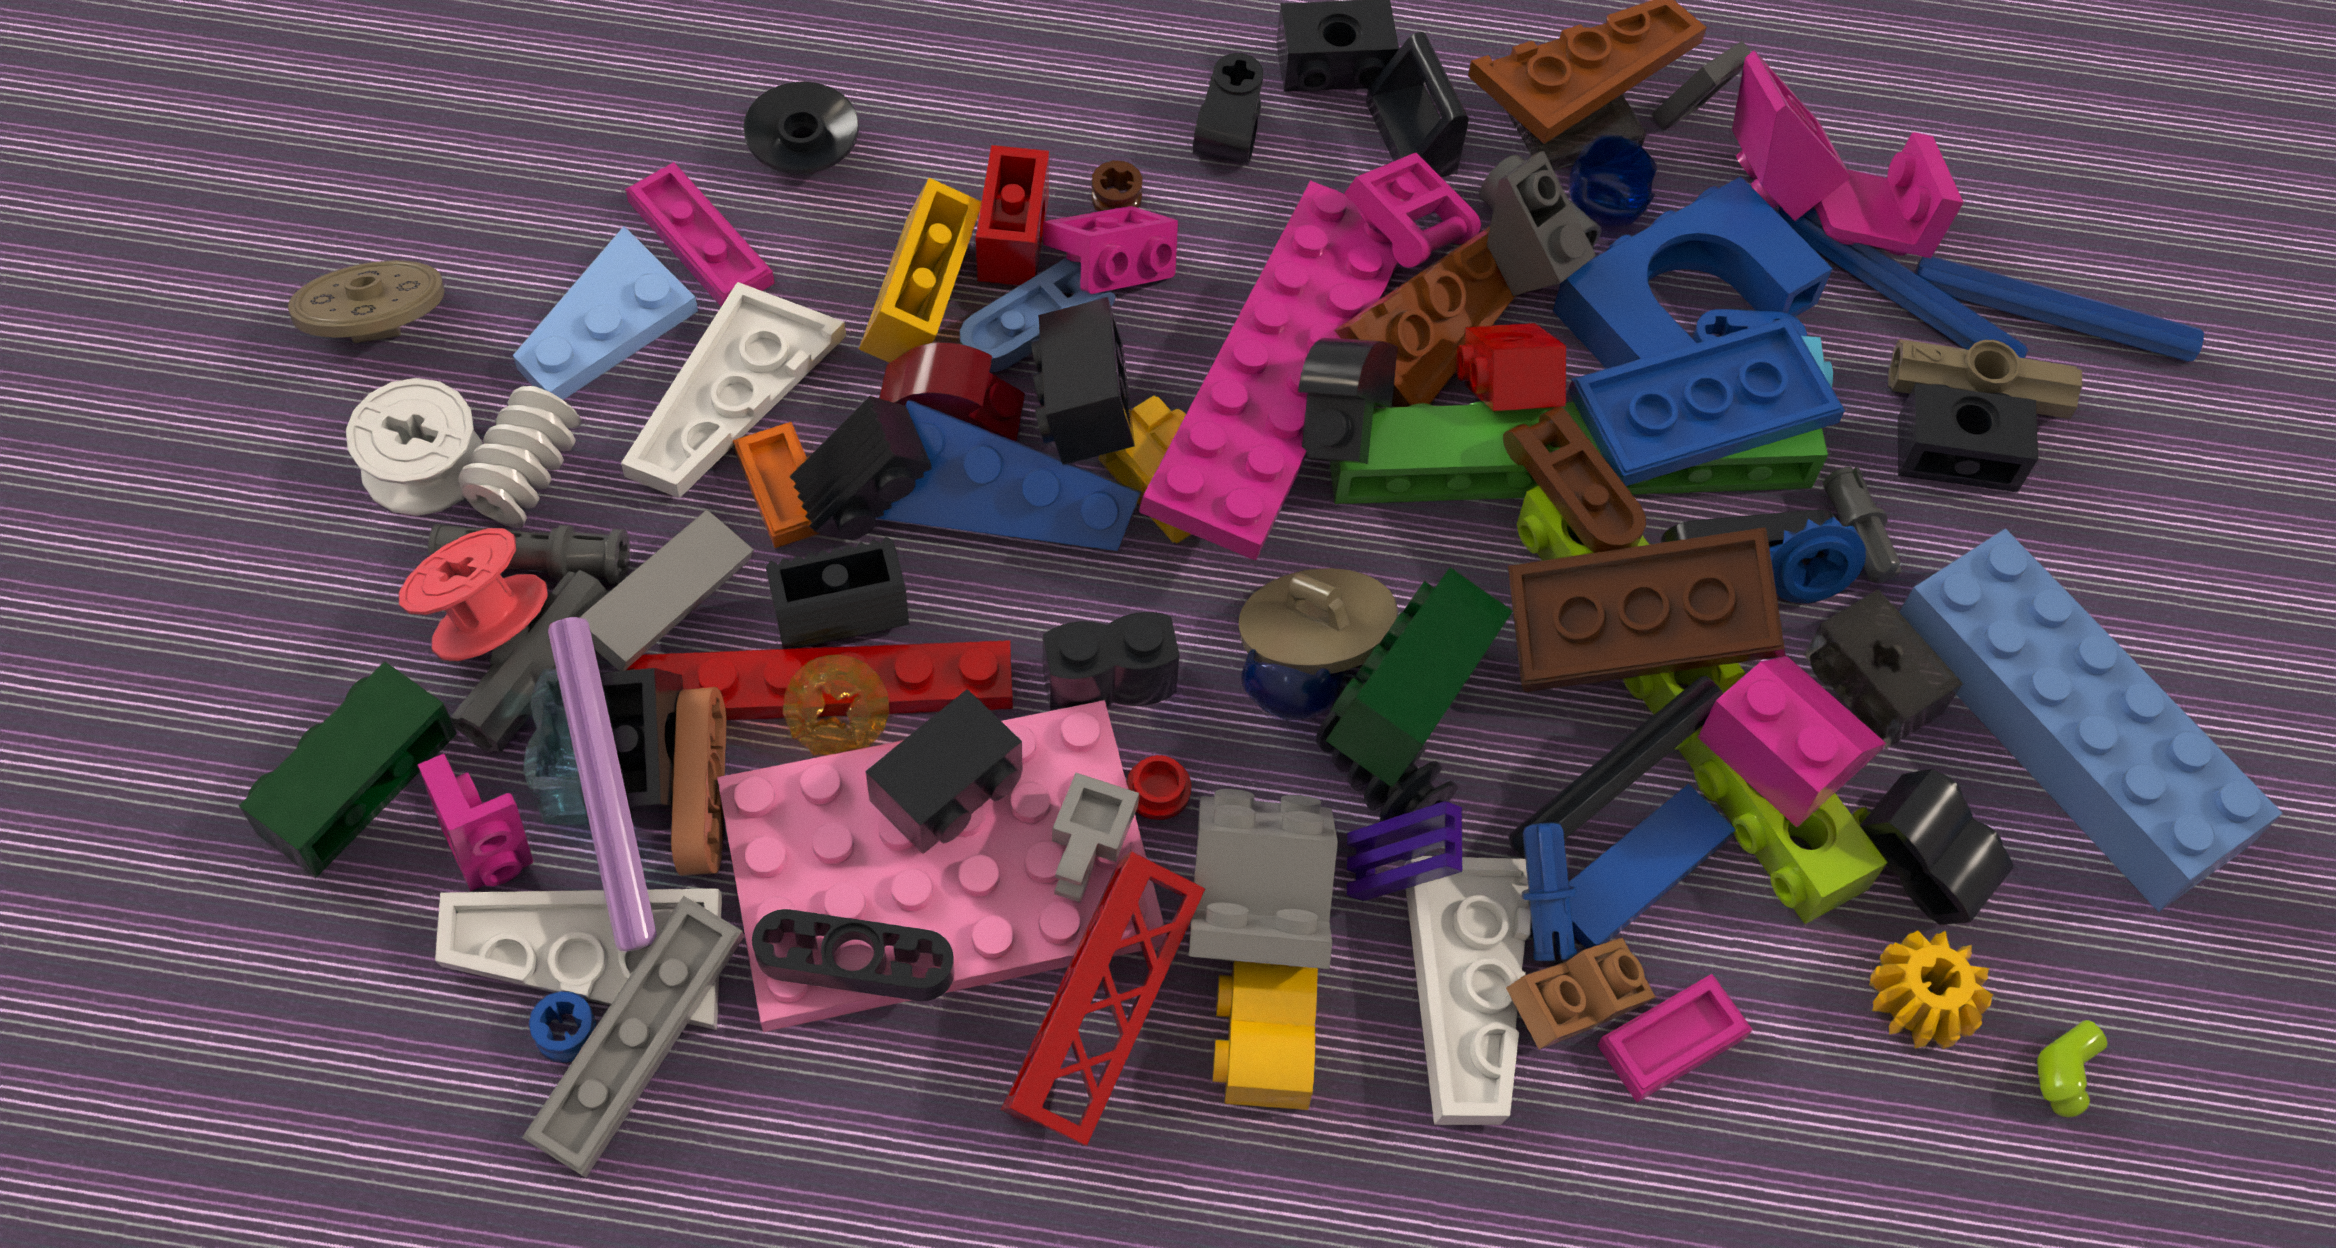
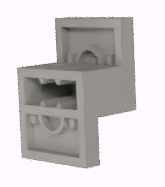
[1189,789,1338,969]

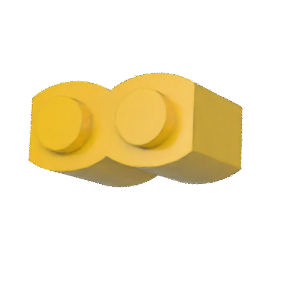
[1212,961,1318,1110]

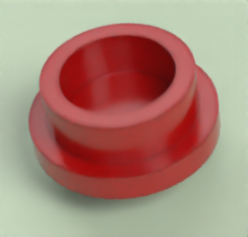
[1126,755,1192,820]

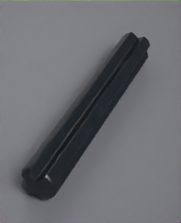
[1508,676,1724,859]

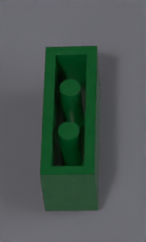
[239,661,457,878]

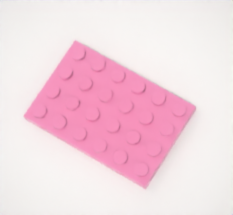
[717,700,1166,1032]

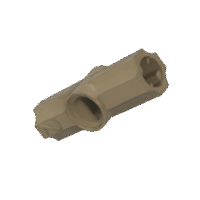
[1888,339,2082,419]

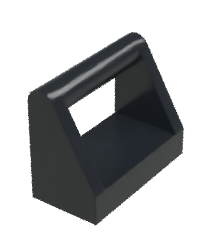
[1366,32,1469,177]

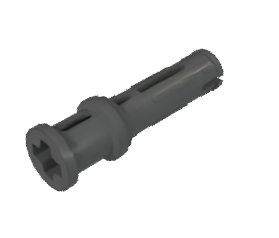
[428,524,630,585]

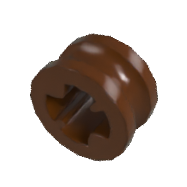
[1091,160,1143,212]

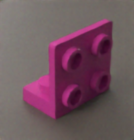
[1815,132,1964,258]

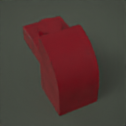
[879,342,1025,442]

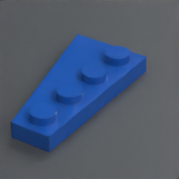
[876,400,1141,551]

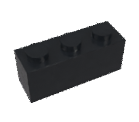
[1031,297,1135,465]

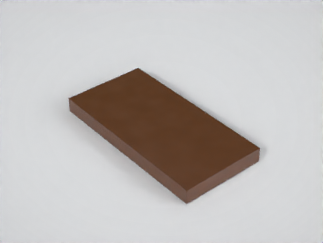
[1508,527,1786,692]

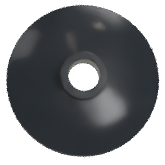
[743,82,859,174]

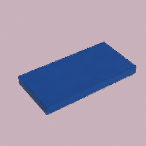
[1568,317,1845,486]

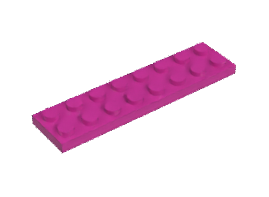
[1139,180,1416,561]

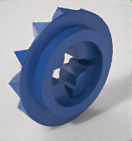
[1769,517,1866,603]

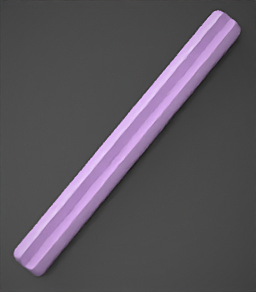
[548,617,657,951]

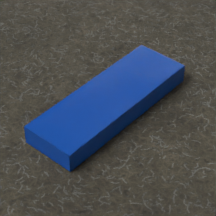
[1569,783,1736,949]

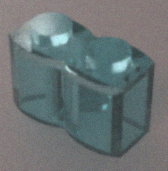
[524,669,590,825]

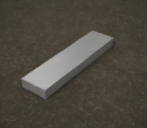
[522,896,745,1178]

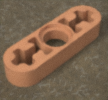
[671,687,726,876]

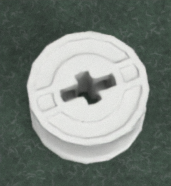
[346,378,483,516]

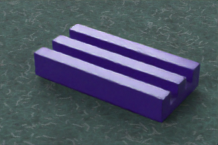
[1347,801,1463,901]

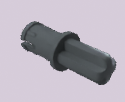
[1823,467,1901,584]

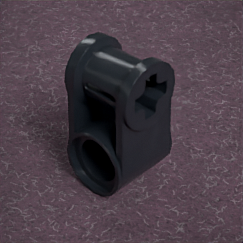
[1193,53,1263,165]

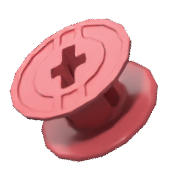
[399,528,548,661]

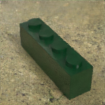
[1325,567,1513,788]

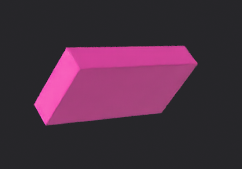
[1597,974,1753,1102]

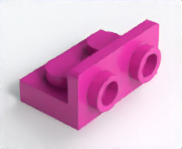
[1043,206,1178,294]
[418,754,534,892]

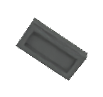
[1652,40,1751,129]

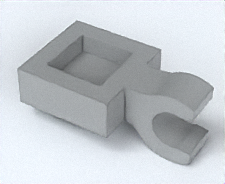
[1052,773,1139,902]

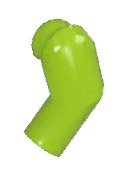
[2037,1020,2108,1118]

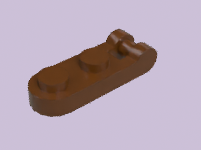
[1503,406,1646,553]

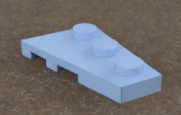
[513,226,698,400]

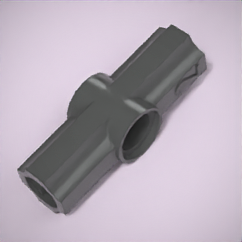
[451,570,609,753]

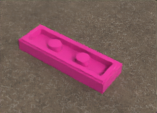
[625,162,775,307]

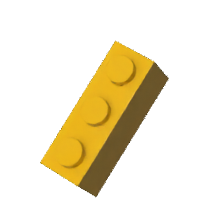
[859,178,981,363]

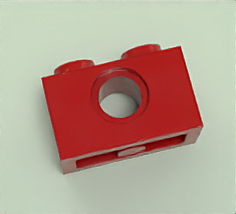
[976,145,1049,285]
[1456,323,1566,411]

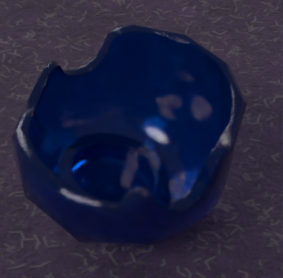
[1569,135,1657,227]
[1241,649,1345,721]

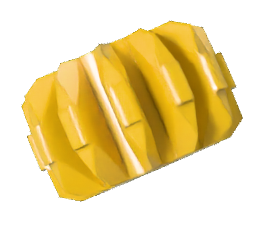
[1869,930,1993,1050]

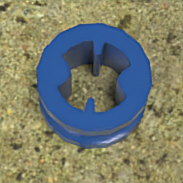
[529,991,597,1063]

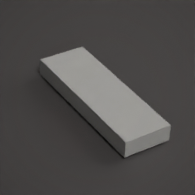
[579,510,754,671]

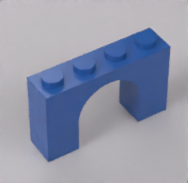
[1553,176,1833,369]

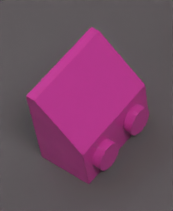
[1732,50,1851,221]
[1698,656,1886,827]

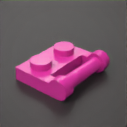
[1344,153,1481,268]

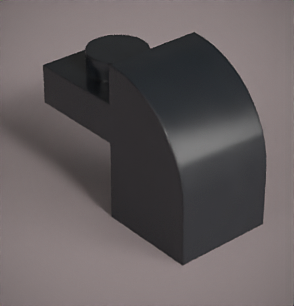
[1298,338,1398,464]

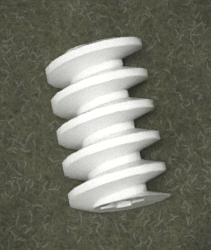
[458,386,581,528]

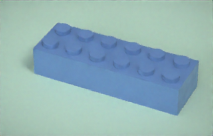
[1892,528,2282,912]

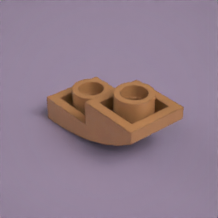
[1506,937,1656,1050]

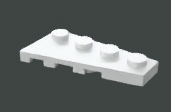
[621,282,846,498]
[1405,856,1531,1125]
[435,889,722,1030]

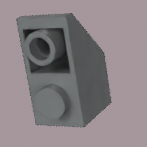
[1487,151,1596,296]

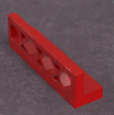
[1000,851,1205,1146]

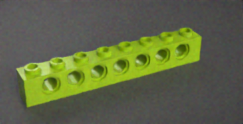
[1516,486,1887,924]

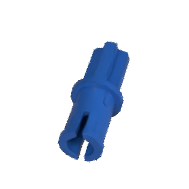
[1522,823,1577,961]

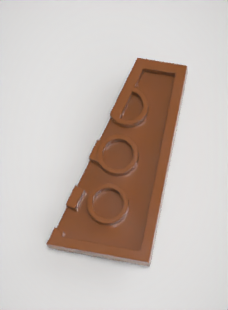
[1468,0,1707,144]
[1334,226,1516,407]

